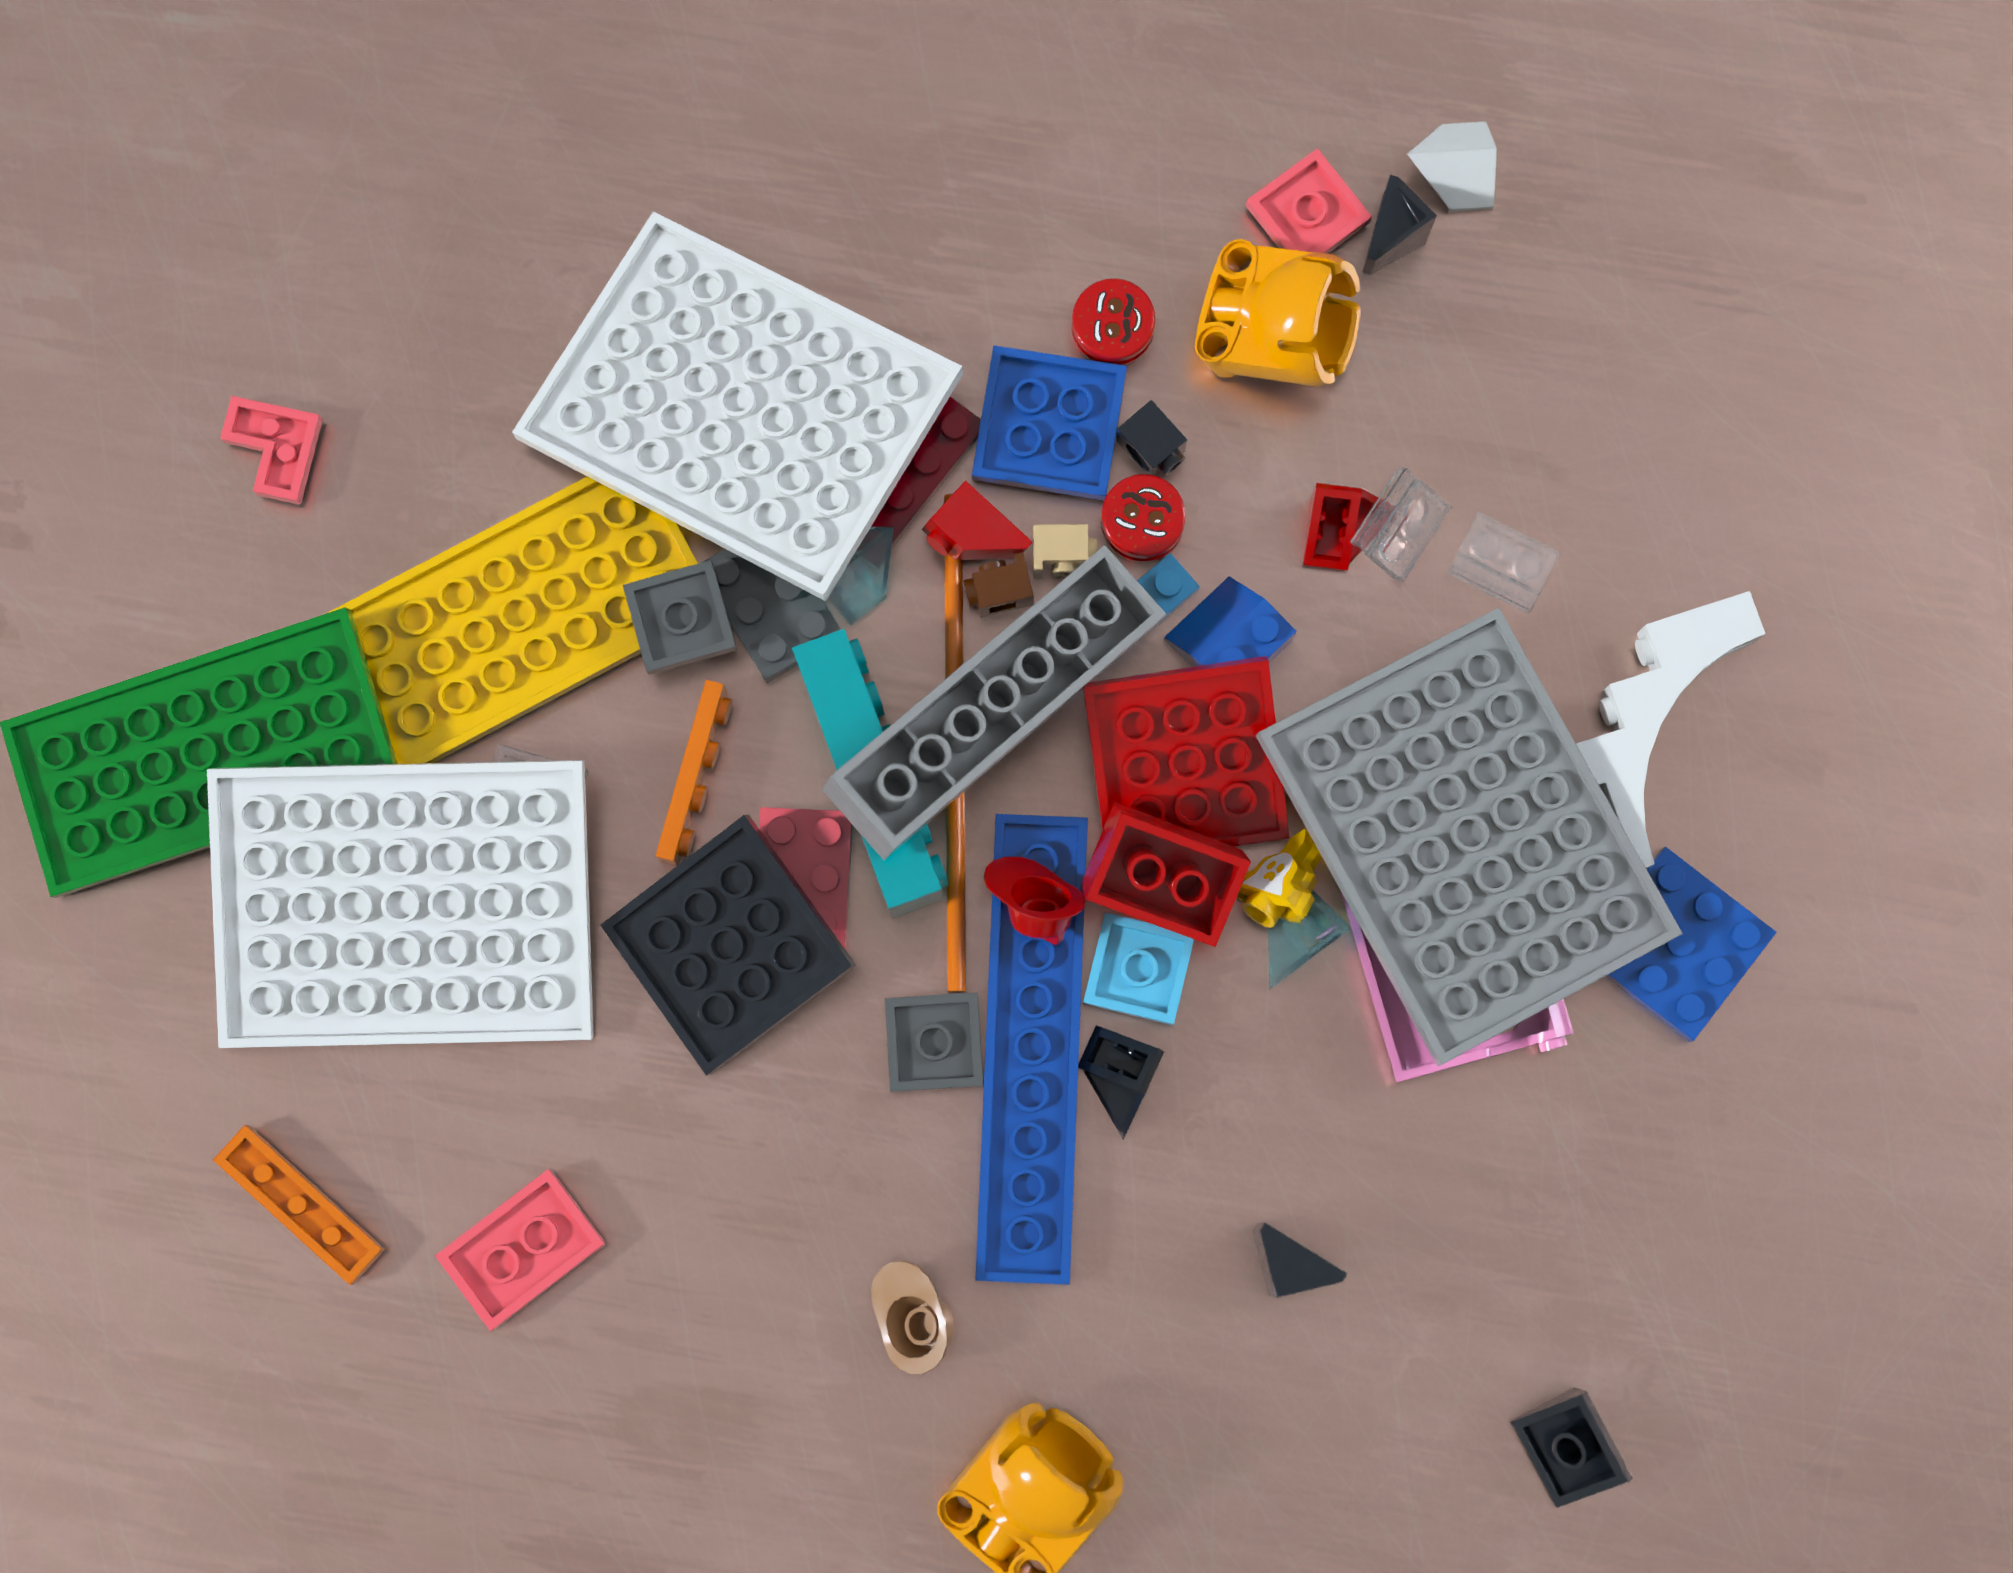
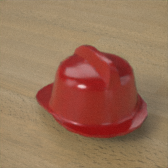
[983,857,1086,945]

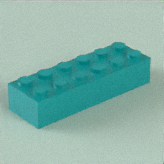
[792,629,949,919]

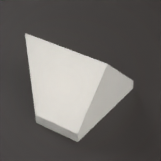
[1407,121,1497,212]

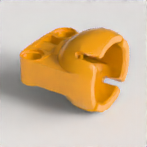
[1195,239,1361,387]
[937,1403,1124,1573]

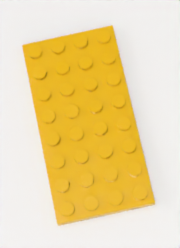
[327,477,698,764]

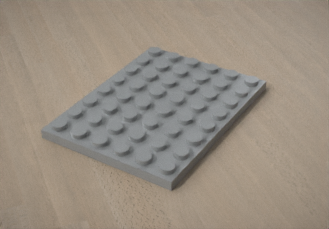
[1256,608,1683,1067]

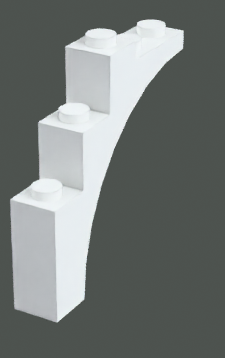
[1576,591,1766,869]

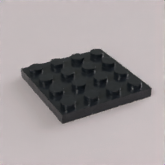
[600,815,856,1076]

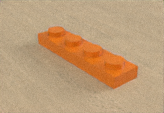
[655,679,732,866]
[213,1125,385,1285]

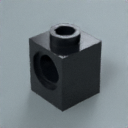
[1116,400,1188,476]

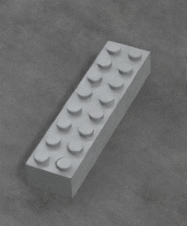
[822,545,1167,860]

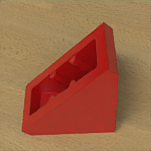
[1303,483,1400,570]

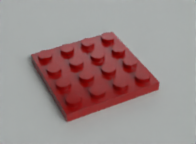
[1083,656,1290,846]

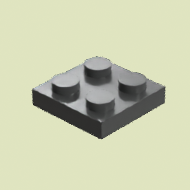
[623,560,737,675]
[885,992,984,1092]

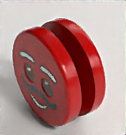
[1072,278,1156,366]
[1101,474,1186,563]

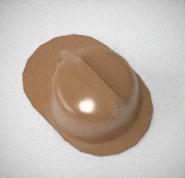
[871,1261,954,1374]

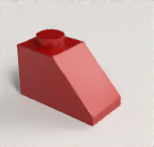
[921,480,1033,560]

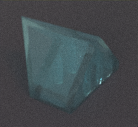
[828,527,894,626]
[1268,890,1350,990]

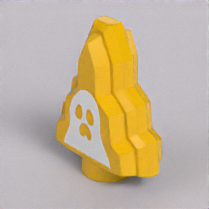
[1236,829,1322,928]

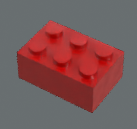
[1080,802,1251,947]

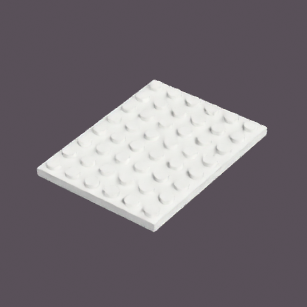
[512,211,964,601]
[207,760,594,1048]

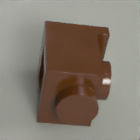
[963,552,1034,618]

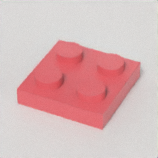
[1245,148,1372,253]

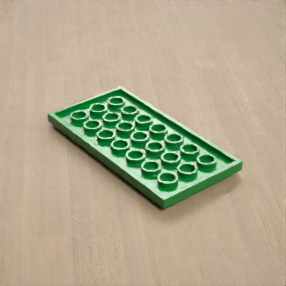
[0,607,398,898]

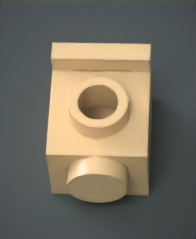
[1033,524,1097,579]

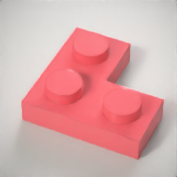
[220,396,323,505]

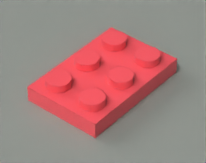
[759,807,852,950]
[435,1169,606,1331]

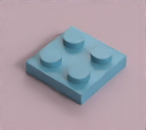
[1083,912,1194,1026]

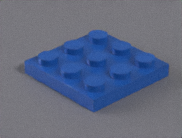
[972,345,1127,500]
[1605,846,1777,1042]

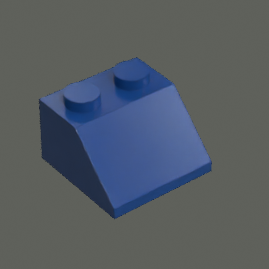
[1164,576,1297,667]

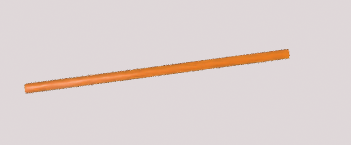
[944,494,966,993]

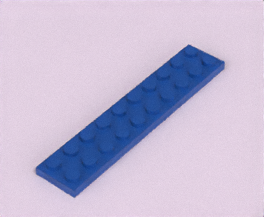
[975,814,1088,1285]

